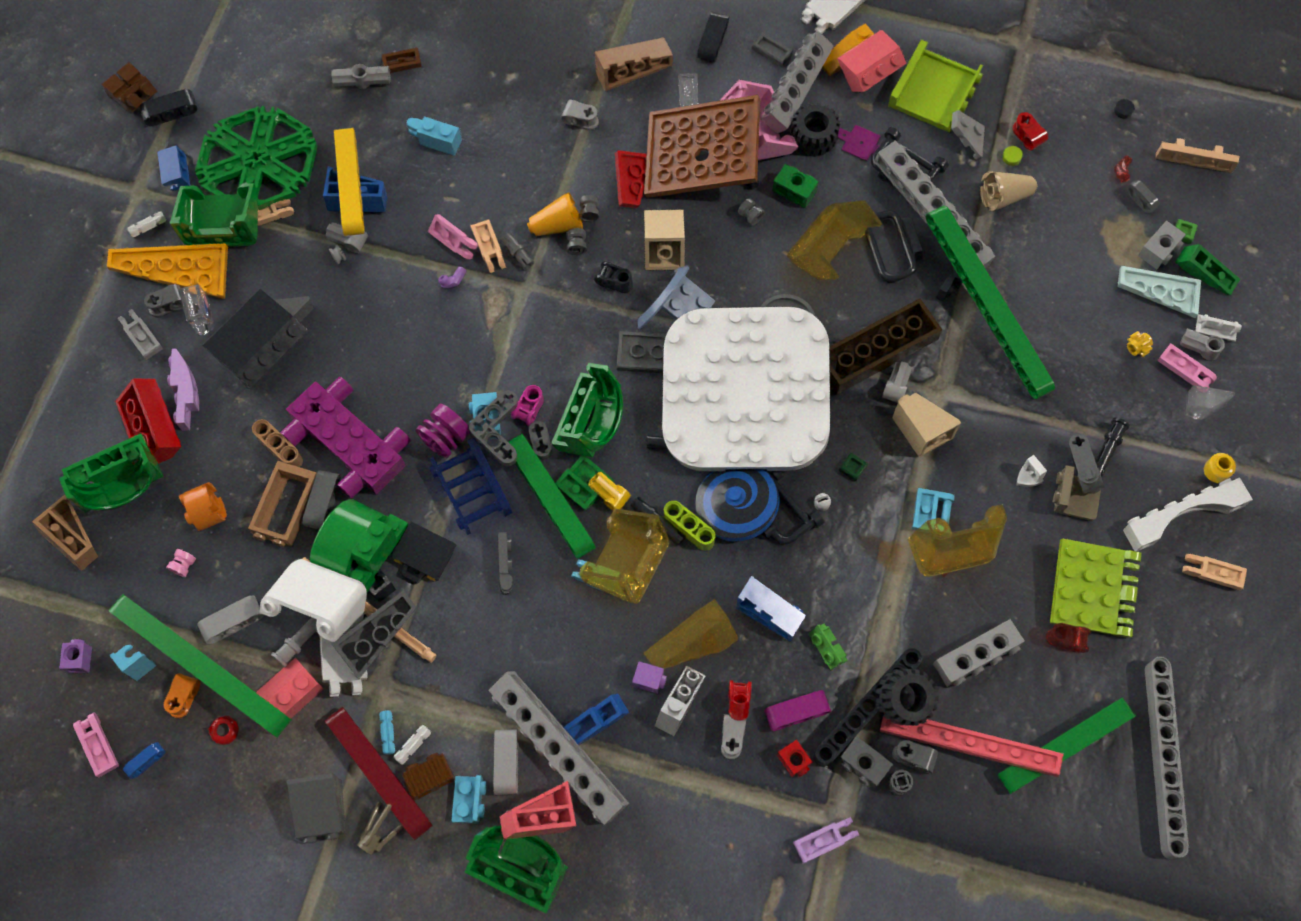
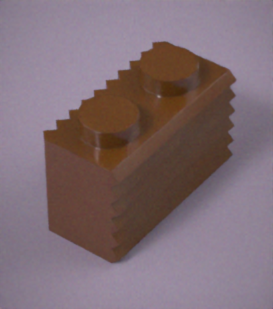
[402,753,455,801]

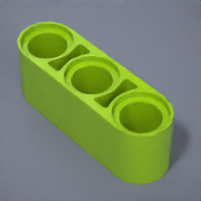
[664,501,715,551]

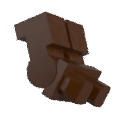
[101,62,158,112]

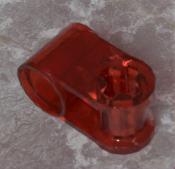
[1046,623,1091,653]

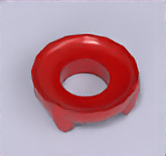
[208,716,239,745]

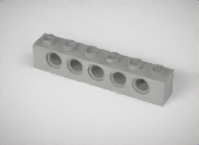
[761,31,833,134]

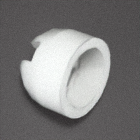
[814,493,831,511]

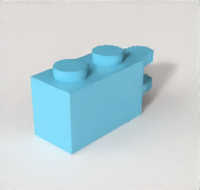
[407,117,462,156]

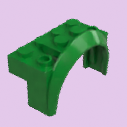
[551,363,623,457]
[464,826,568,913]

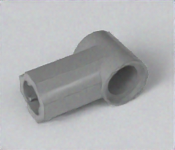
[325,223,368,253]
[1180,328,1225,361]
[882,361,912,403]

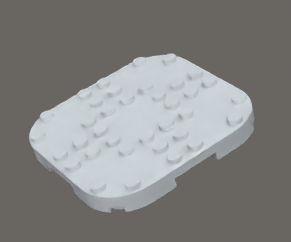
[662,307,830,471]

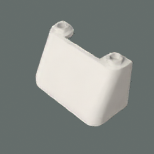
[259,559,367,642]

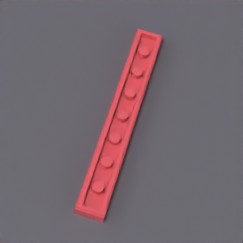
[880,712,1063,777]

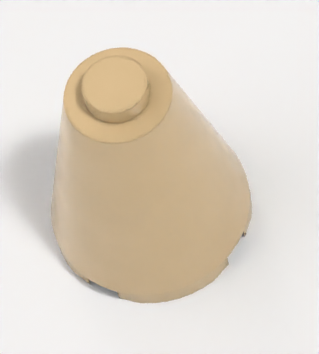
[980,171,1037,211]

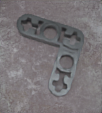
[469,390,518,466]

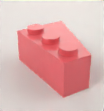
[500,781,576,839]

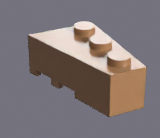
[32,495,98,571]

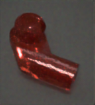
[1114,155,1132,182]

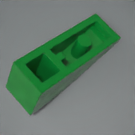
[1175,244,1240,295]

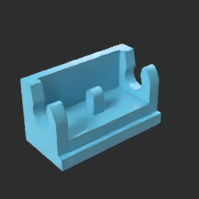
[110,645,157,681]

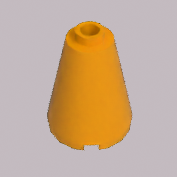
[527,192,583,236]

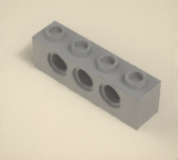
[933,619,1025,687]

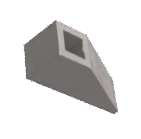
[655,666,706,736]

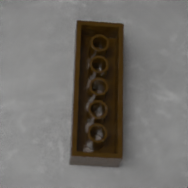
[829,298,942,395]

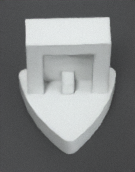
[1017,455,1047,487]

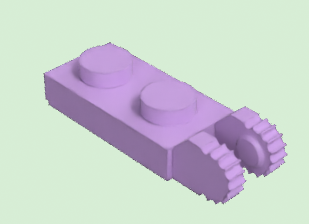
[793,817,859,864]

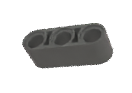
[303,470,341,530]

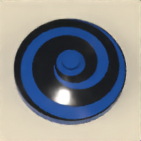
[695,469,780,541]

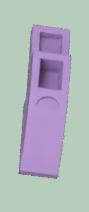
[167,349,199,431]

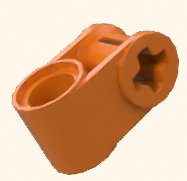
[163,673,201,718]

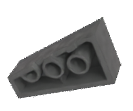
[332,590,417,680]

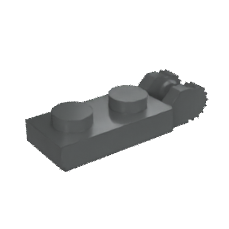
[498,532,513,595]

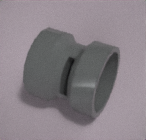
[579,195,599,222]
[738,198,765,225]
[567,228,587,255]
[888,770,913,796]

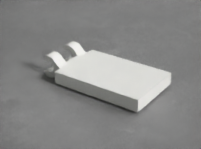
[801,0,865,34]
[320,616,368,697]

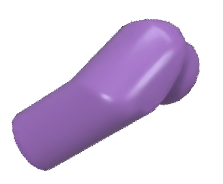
[438,266,466,289]

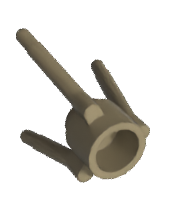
[357,801,403,855]

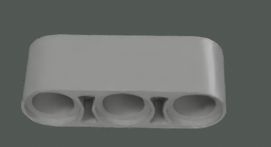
[197,596,264,644]
[494,729,518,795]

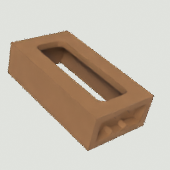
[248,461,317,547]

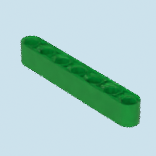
[504,434,596,559]
[998,697,1135,794]

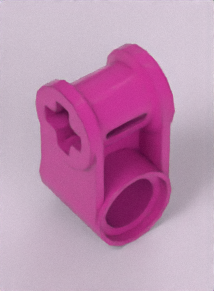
[511,385,544,426]

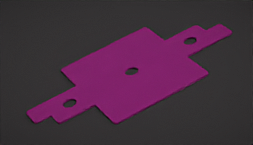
[838,125,881,161]

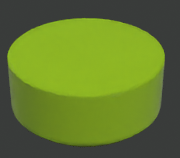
[1002,146,1023,166]

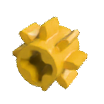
[1127,331,1153,357]

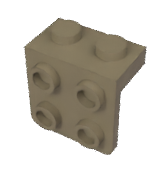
[1053,465,1101,521]

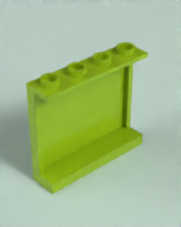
[888,40,983,133]

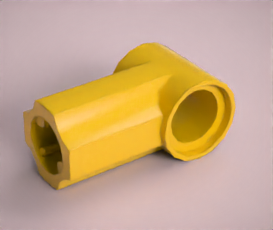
[588,472,631,513]

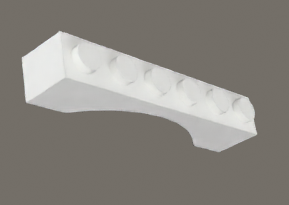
[1123,478,1253,552]

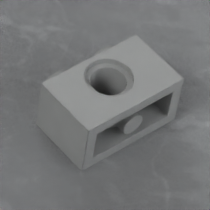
[1138,221,1186,269]

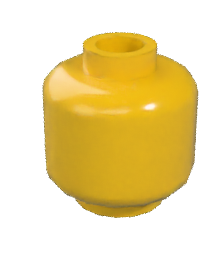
[1204,453,1236,483]

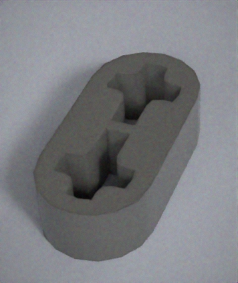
[1126,180,1160,213]
[529,421,552,460]

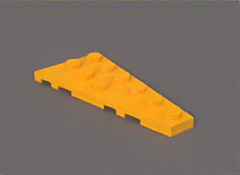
[107,243,228,299]

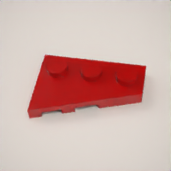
[615,150,647,208]

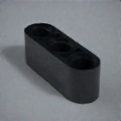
[697,12,729,62]
[140,89,198,126]

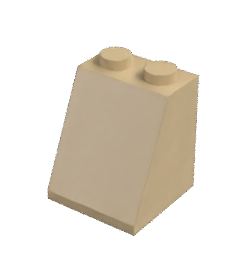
[644,210,685,270]
[892,393,961,457]

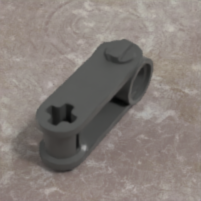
[1069,434,1105,494]

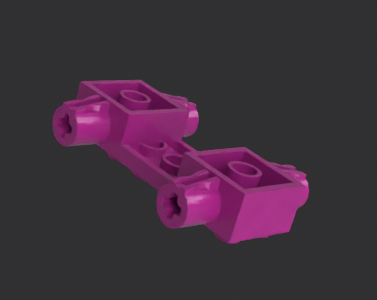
[280,376,411,499]

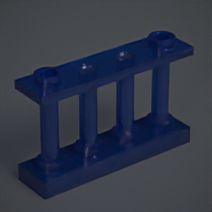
[429,438,512,535]

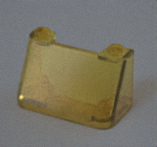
[907,504,1007,577]
[579,508,668,604]

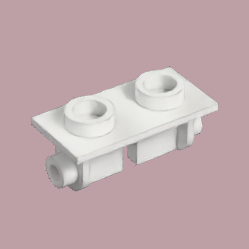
[1195,314,1241,342]

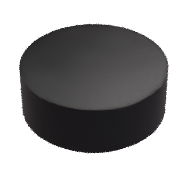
[1114,99,1135,119]

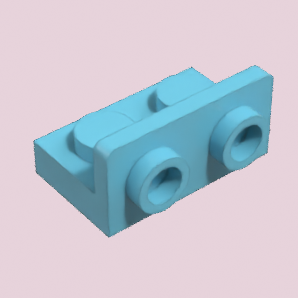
[452,775,486,824]

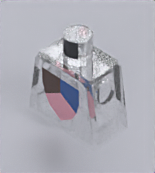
[179,284,213,335]

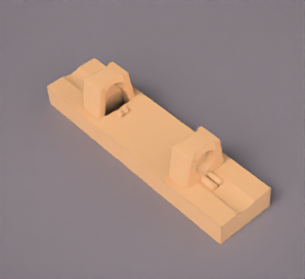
[1155,138,1239,173]

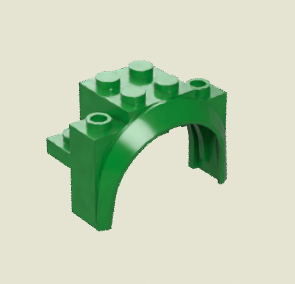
[59,433,164,513]

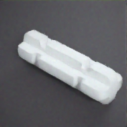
[127,212,166,237]
[394,725,431,764]

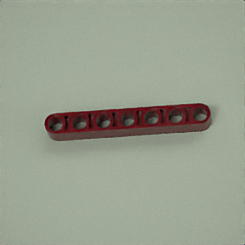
[324,706,433,840]

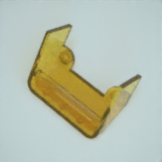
[787,200,882,280]

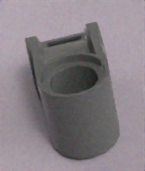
[144,284,187,317]
[892,740,938,774]

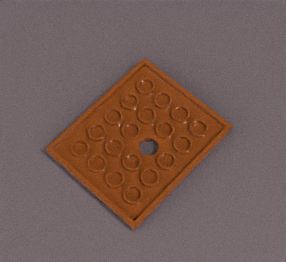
[644,95,760,198]

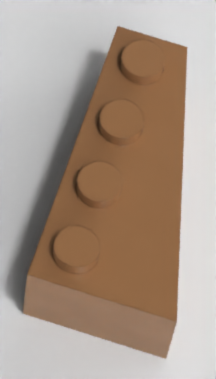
[595,38,673,91]

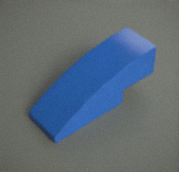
[563,694,630,745]

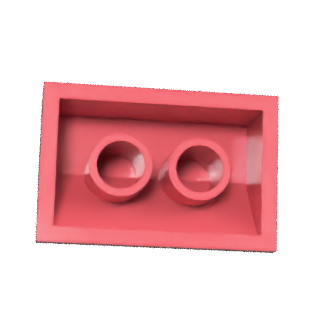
[837,30,907,92]
[256,657,324,718]

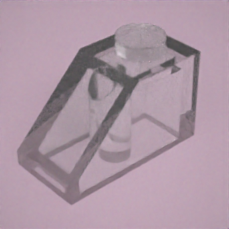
[1185,385,1235,419]

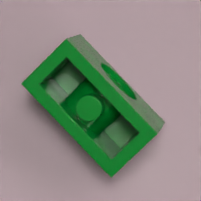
[772,164,819,208]

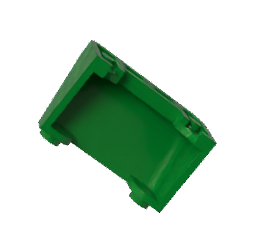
[170,183,258,246]

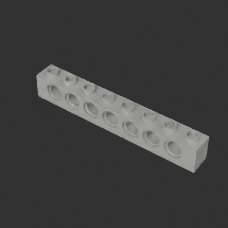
[874,140,995,267]
[489,671,630,825]

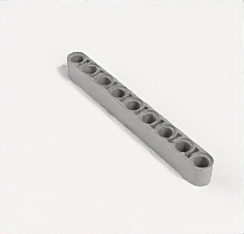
[1145,657,1189,860]

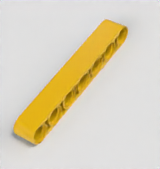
[334,128,365,236]

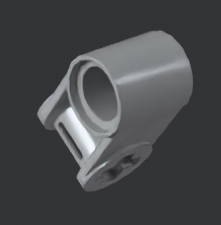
[561,100,599,130]
[721,714,746,760]

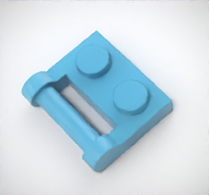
[912,488,955,537]

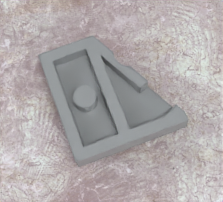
[951,110,984,160]

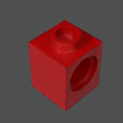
[777,740,812,778]

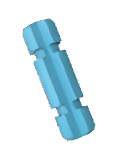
[379,710,395,755]

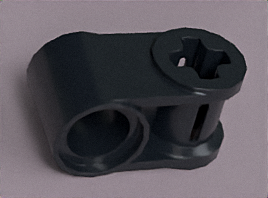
[594,261,633,293]

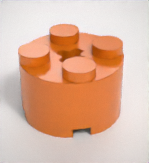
[179,482,227,531]

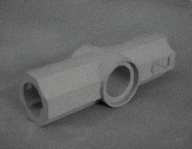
[332,64,391,89]

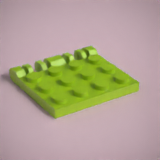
[1050,539,1141,638]

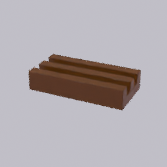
[381,48,422,73]

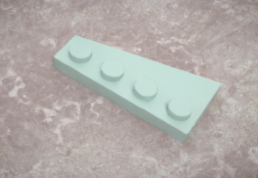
[1118,266,1201,318]

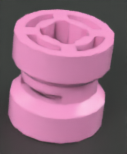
[166,549,196,578]

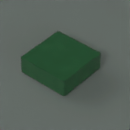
[839,453,868,481]

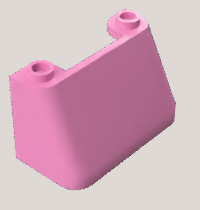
[720,80,798,160]

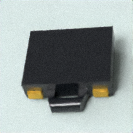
[391,521,457,584]

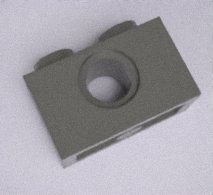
[838,736,893,788]

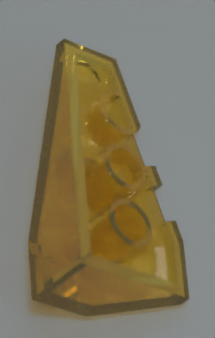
[644,599,739,669]

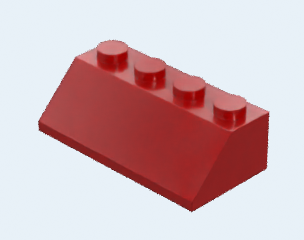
[115,378,181,464]

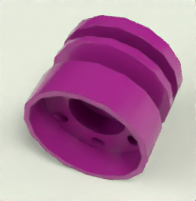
[415,404,470,459]

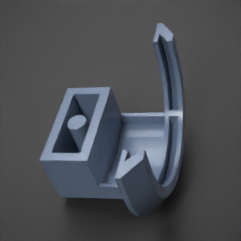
[638,265,715,330]

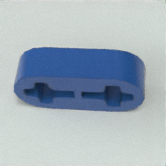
[123,742,165,779]

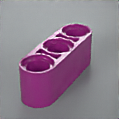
[764,690,831,731]

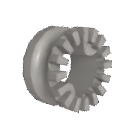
[329,245,347,264]

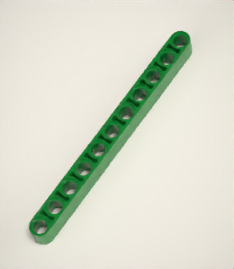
[926,205,1055,399]
[108,594,292,738]

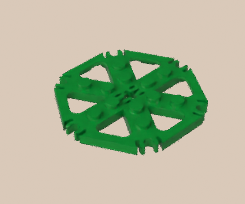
[195,106,318,210]

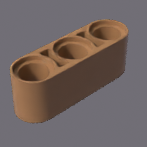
[252,419,303,467]

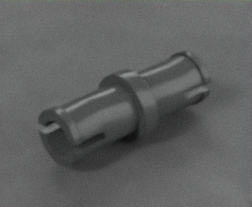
[501,233,534,270]

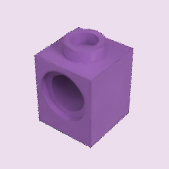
[59,639,92,673]
[632,662,667,694]

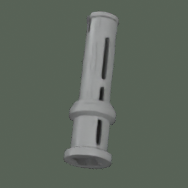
[271,617,317,668]

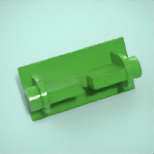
[809,624,848,671]

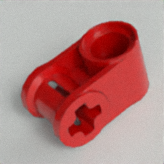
[1012,112,1048,151]
[728,680,752,721]

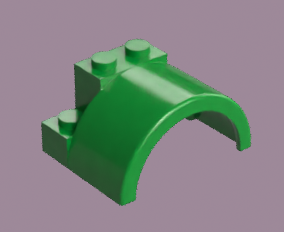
[310,499,408,592]

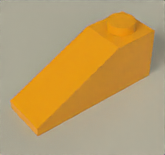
[822,24,874,76]

